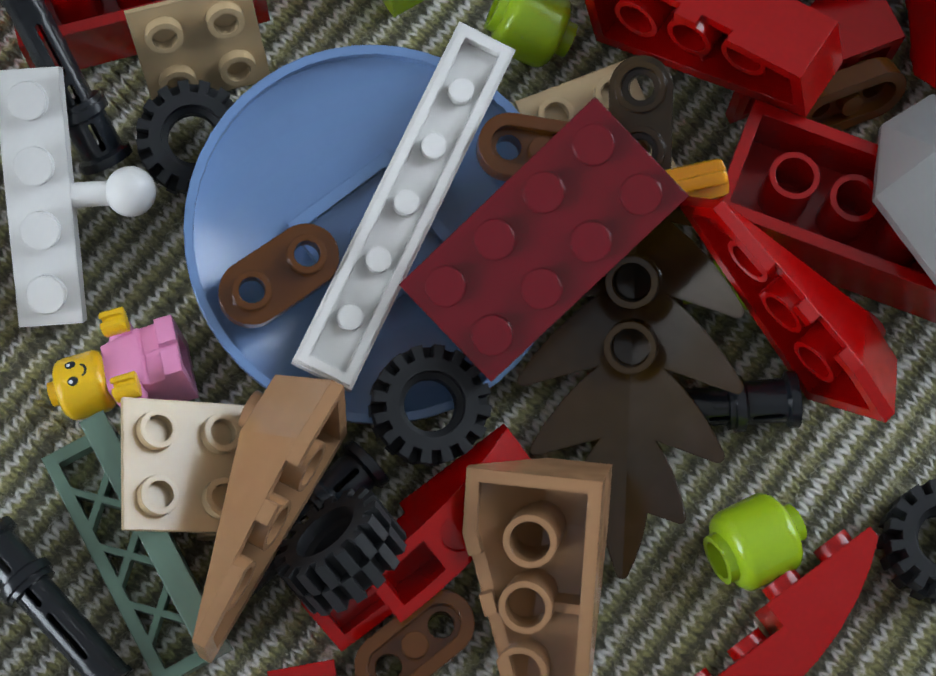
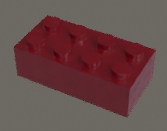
[399,97,689,382]

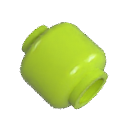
[484,0,578,68]
[703,493,807,591]

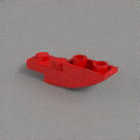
[300,424,531,652]
[694,526,879,676]

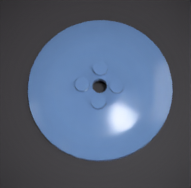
[183,45,535,425]

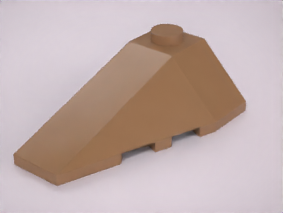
[192,374,347,663]
[462,458,613,676]

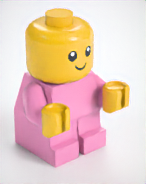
[46,306,199,420]

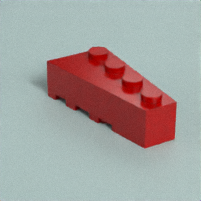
[584,0,843,117]

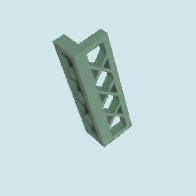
[41,410,233,676]

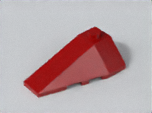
[679,196,898,423]

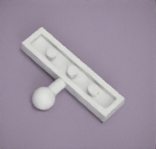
[0,66,156,327]

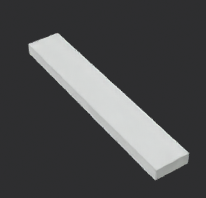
[291,21,516,392]

